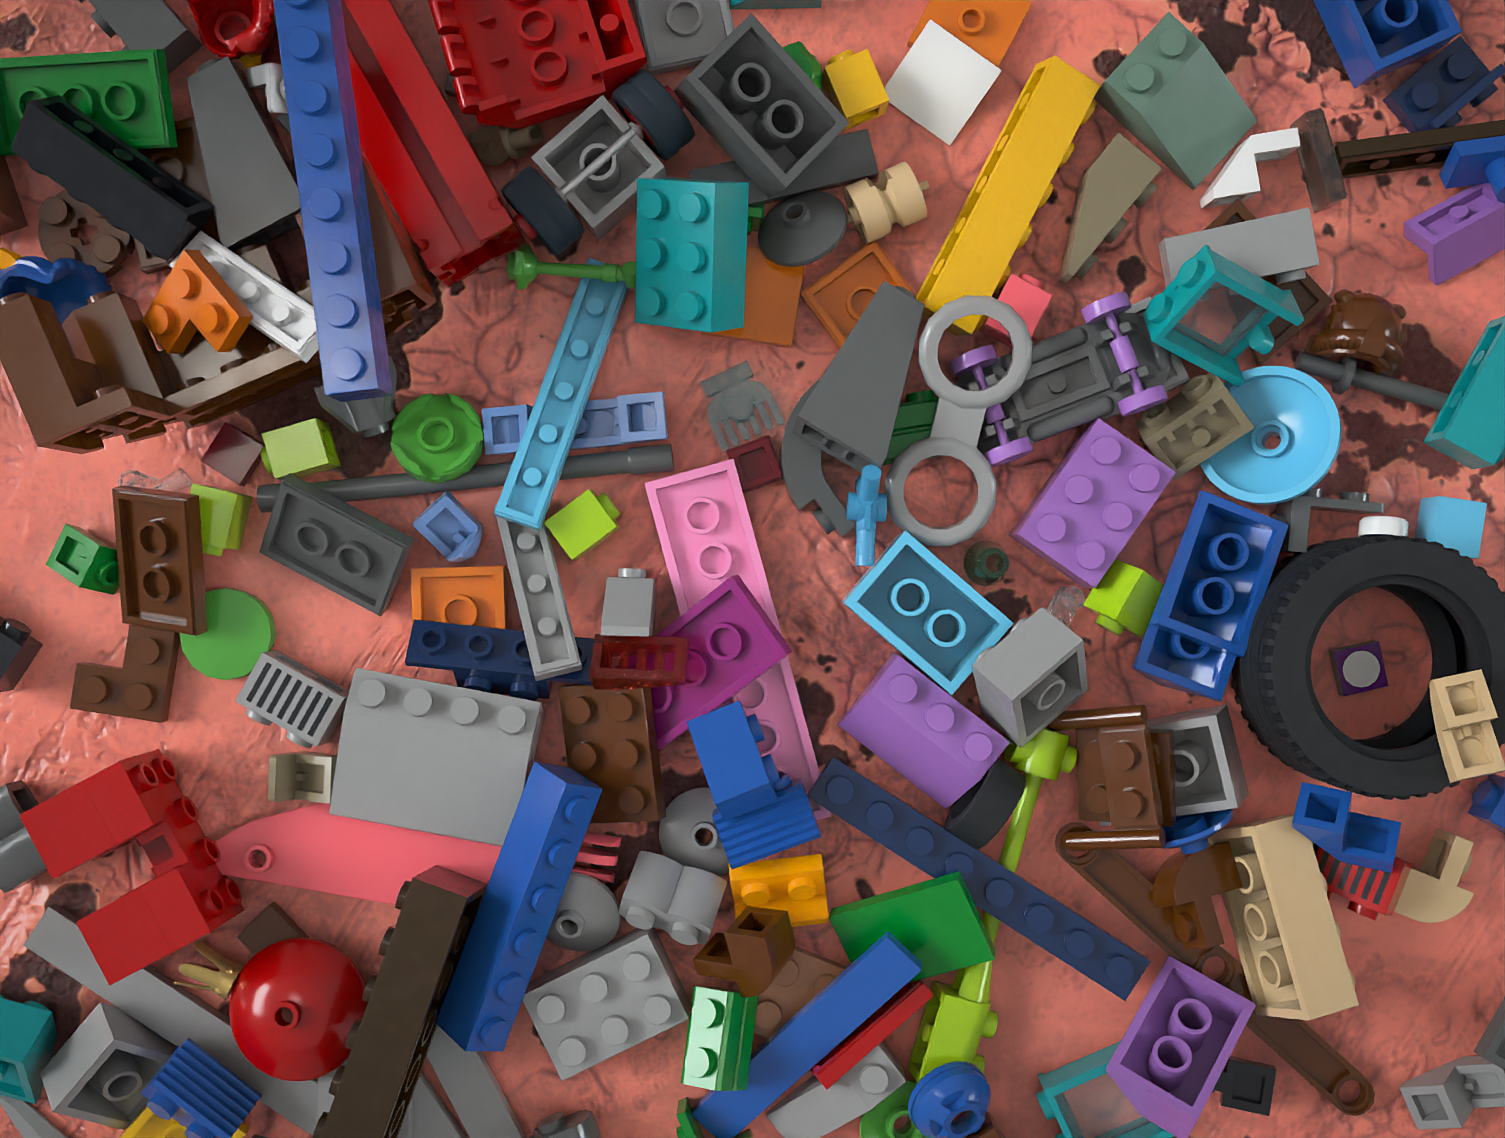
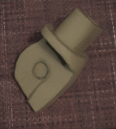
[467,124,544,165]

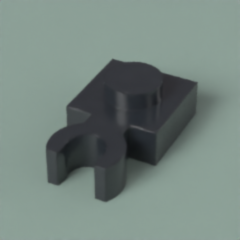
[1212,1056,1276,1116]

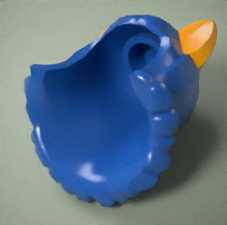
[0,248,112,357]

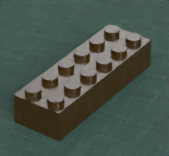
[312,865,488,1138]

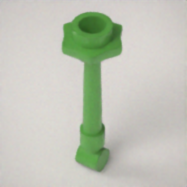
[507,244,636,290]

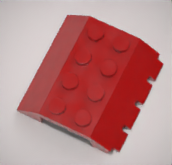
[428,0,647,129]

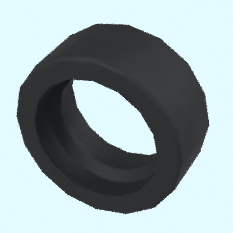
[945,758,1026,850]

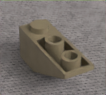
[1058,132,1162,285]

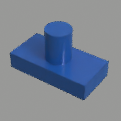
[1439,135,1505,203]

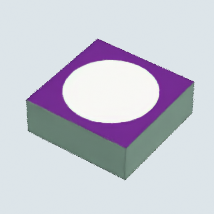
[1329,640,1389,696]

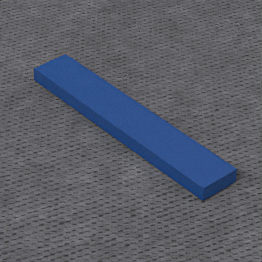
[691,931,922,1138]

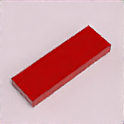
[810,980,934,1090]

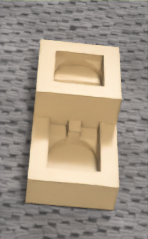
[1429,669,1505,783]

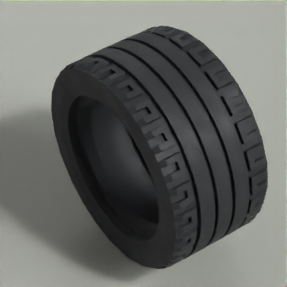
[1231,536,1505,800]

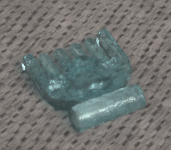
[700,360,785,452]

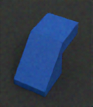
[1292,782,1401,873]

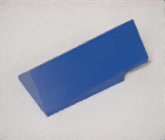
[1132,491,1289,701]

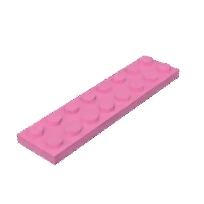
[644,459,831,820]

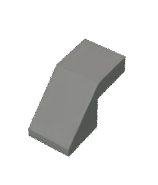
[1399,1056,1505,1130]

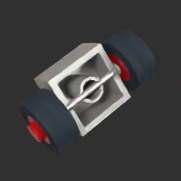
[501,69,695,256]

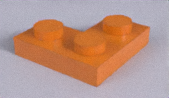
[142,249,254,354]

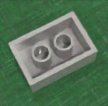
[522,927,691,1081]

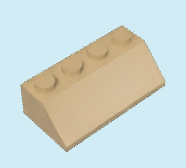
[1207,814,1359,1021]

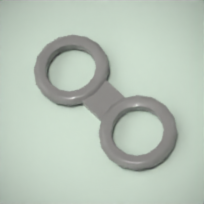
[885,295,1033,547]

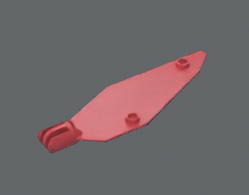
[214,803,622,905]

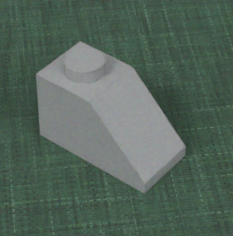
[601,568,657,637]

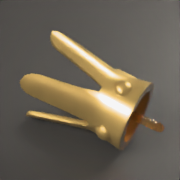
[173,940,244,1000]

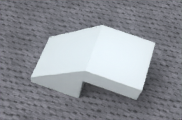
[1199,128,1301,209]

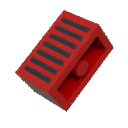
[1313,843,1413,920]

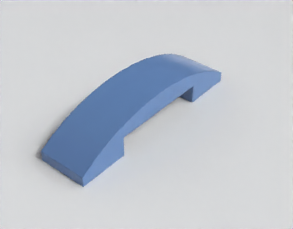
[482,391,668,455]

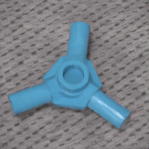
[847,464,887,566]

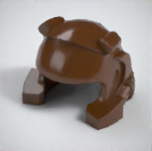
[1303,289,1407,377]

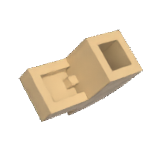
[1394,828,1474,923]

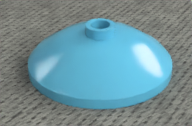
[1200,366,1342,505]

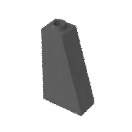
[186,56,301,253]
[792,281,924,473]

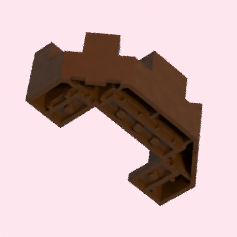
[0,154,437,454]

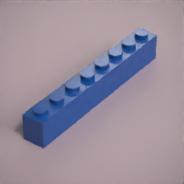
[273,0,393,402]

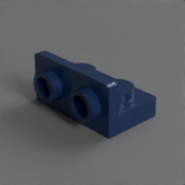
[1382,36,1505,133]

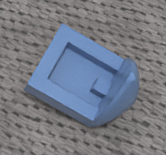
[412,490,483,562]

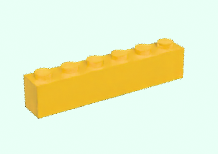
[916,55,1100,336]

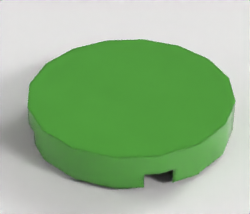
[391,393,484,483]
[179,588,276,680]

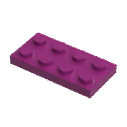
[597,575,793,752]

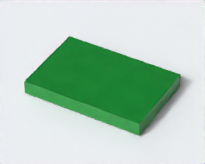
[829,871,996,983]

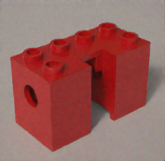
[19,749,245,986]

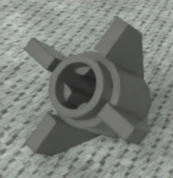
[314,355,397,437]

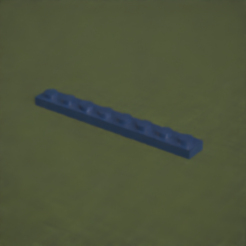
[807,755,1151,1001]

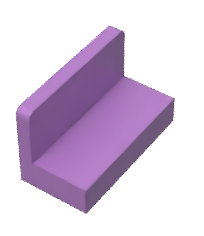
[1404,183,1505,285]

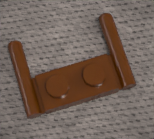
[1046,705,1166,851]

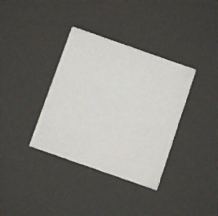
[884,19,1002,146]

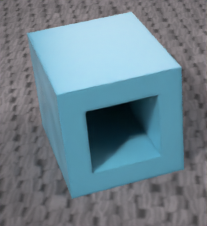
[1415,496,1487,559]

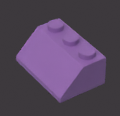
[838,652,1010,809]
[1105,956,1256,1138]

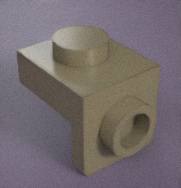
[268,751,337,804]

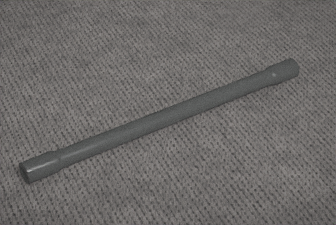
[257,444,674,513]

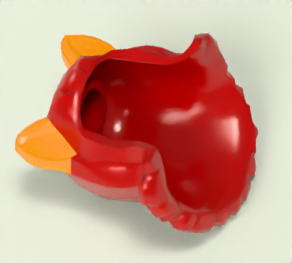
[186,0,275,69]

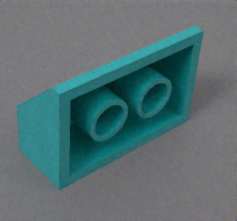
[0,994,57,1104]

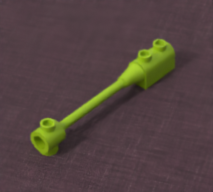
[907,727,1077,1083]

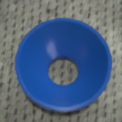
[908,1061,991,1138]

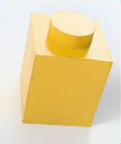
[822,48,889,131]

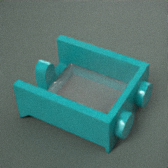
[1142,244,1305,387]
[1036,1041,1174,1138]

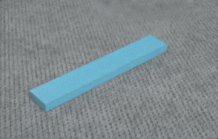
[494,258,629,531]

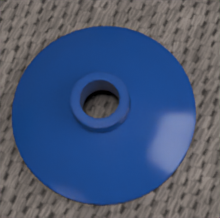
[1161,809,1234,854]

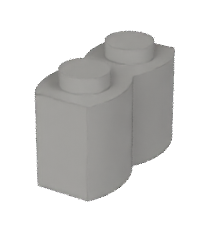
[618,851,727,945]

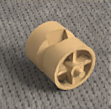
[843,161,930,244]

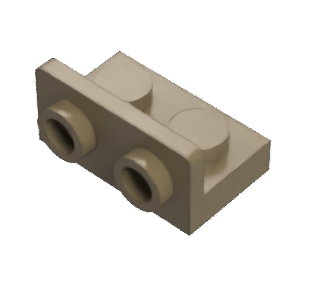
[1136,372,1255,481]

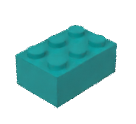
[635,177,749,332]

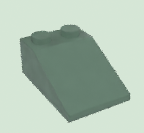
[1093,12,1257,190]

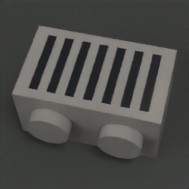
[235,650,349,748]

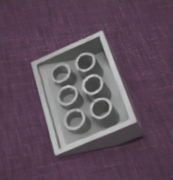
[329,668,545,847]

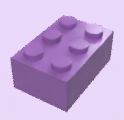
[1009,418,1176,588]

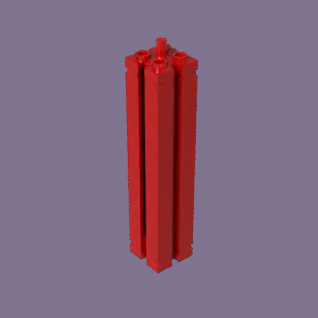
[341,0,527,288]

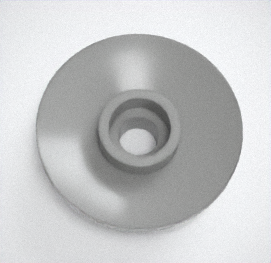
[659,787,730,877]
[546,872,621,951]

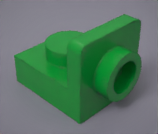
[46,523,120,595]

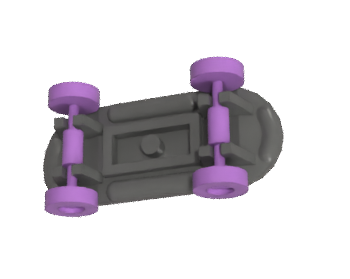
[949,292,1171,468]

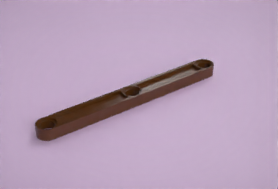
[1055,822,1375,1116]

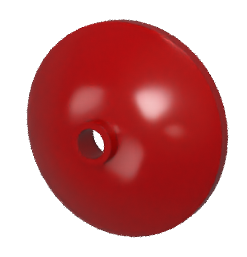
[229,937,368,1081]

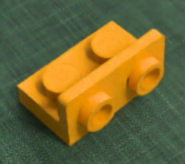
[729,854,829,927]

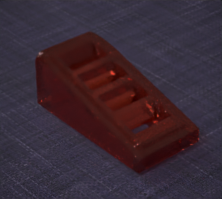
[589,634,690,690]

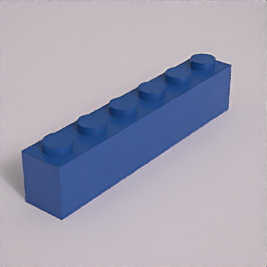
[436,761,602,1052]

